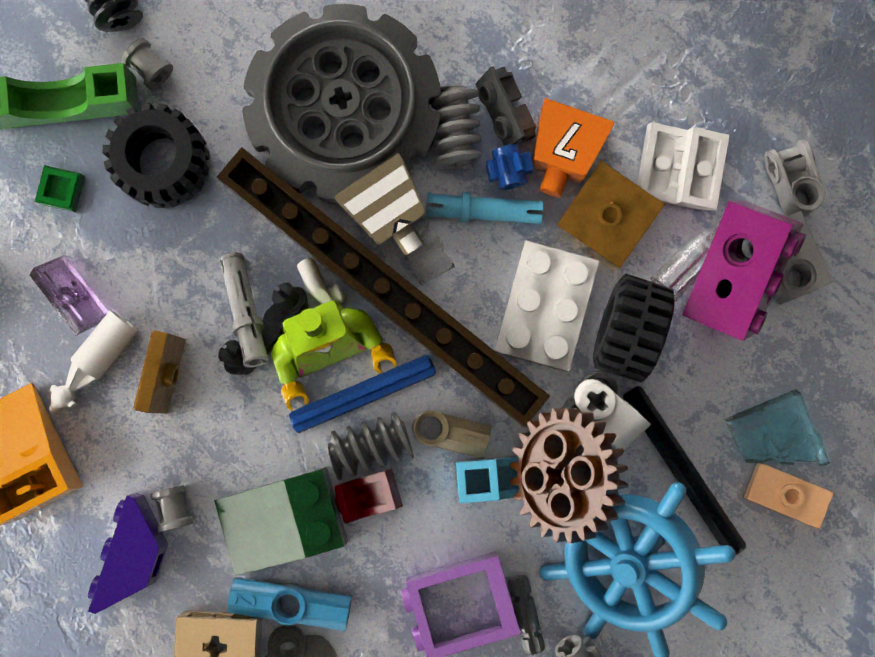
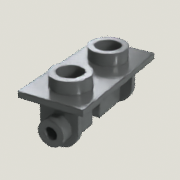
[475,66,537,146]

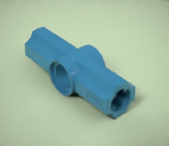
[228,577,352,631]

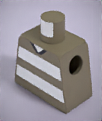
[334,153,426,255]

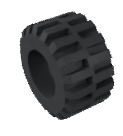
[102,103,210,208]
[593,273,675,383]

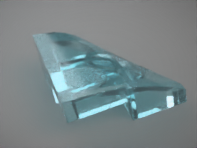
[725,389,830,466]

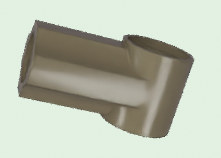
[412,410,492,459]

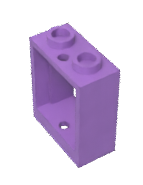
[401,551,521,657]

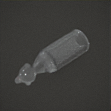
[650,213,724,302]

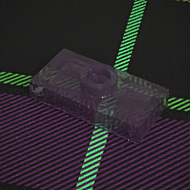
[29,255,108,336]

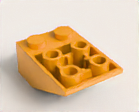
[0,383,84,526]

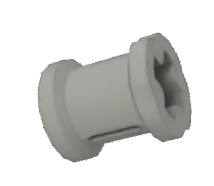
[121,38,173,90]
[150,485,193,532]

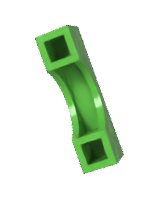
[0,63,139,129]

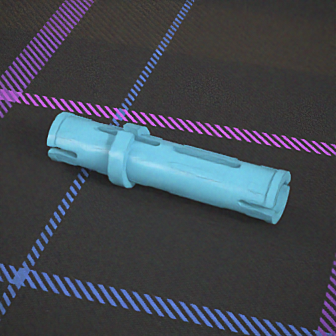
[426,192,543,225]

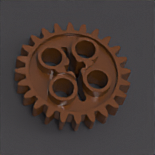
[509,408,629,544]

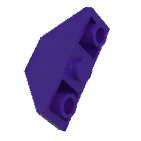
[88,493,169,614]

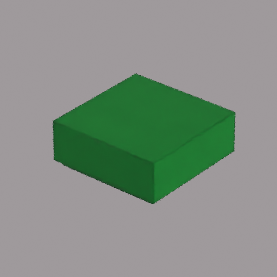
[34,165,85,213]

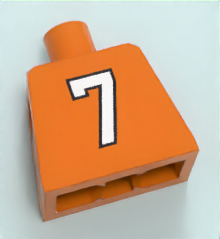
[532,98,615,198]

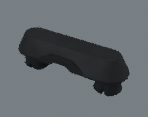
[218,282,309,375]

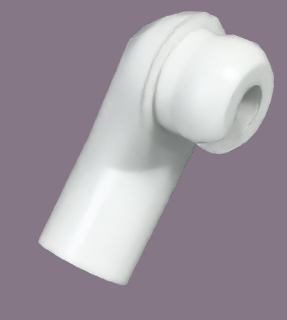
[297,258,346,305]

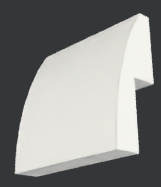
[637,122,730,211]

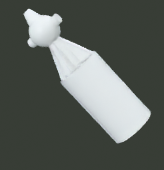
[49,310,138,414]

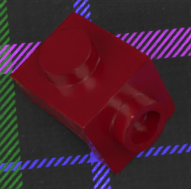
[334,468,403,524]

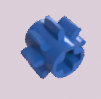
[486,144,534,190]

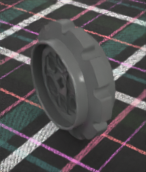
[242,4,441,203]

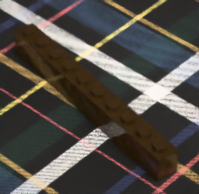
[217,147,550,427]

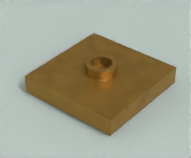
[557,161,665,268]
[133,330,186,414]

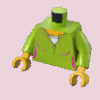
[271,301,397,411]

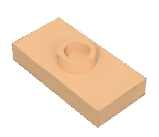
[743,462,834,529]

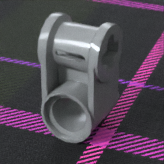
[764,140,826,217]

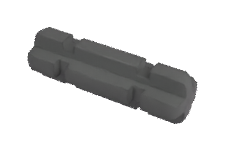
[508,575,545,655]

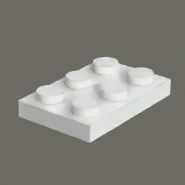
[494,240,599,372]

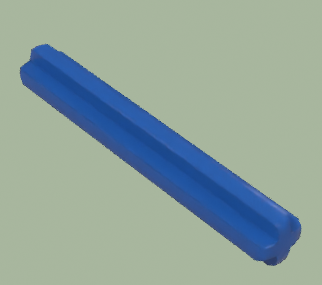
[289,355,436,433]

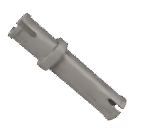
[219,252,269,368]

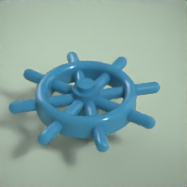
[540,482,736,657]

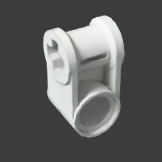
[574,379,651,452]

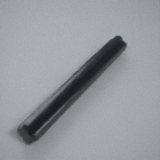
[623,386,746,556]

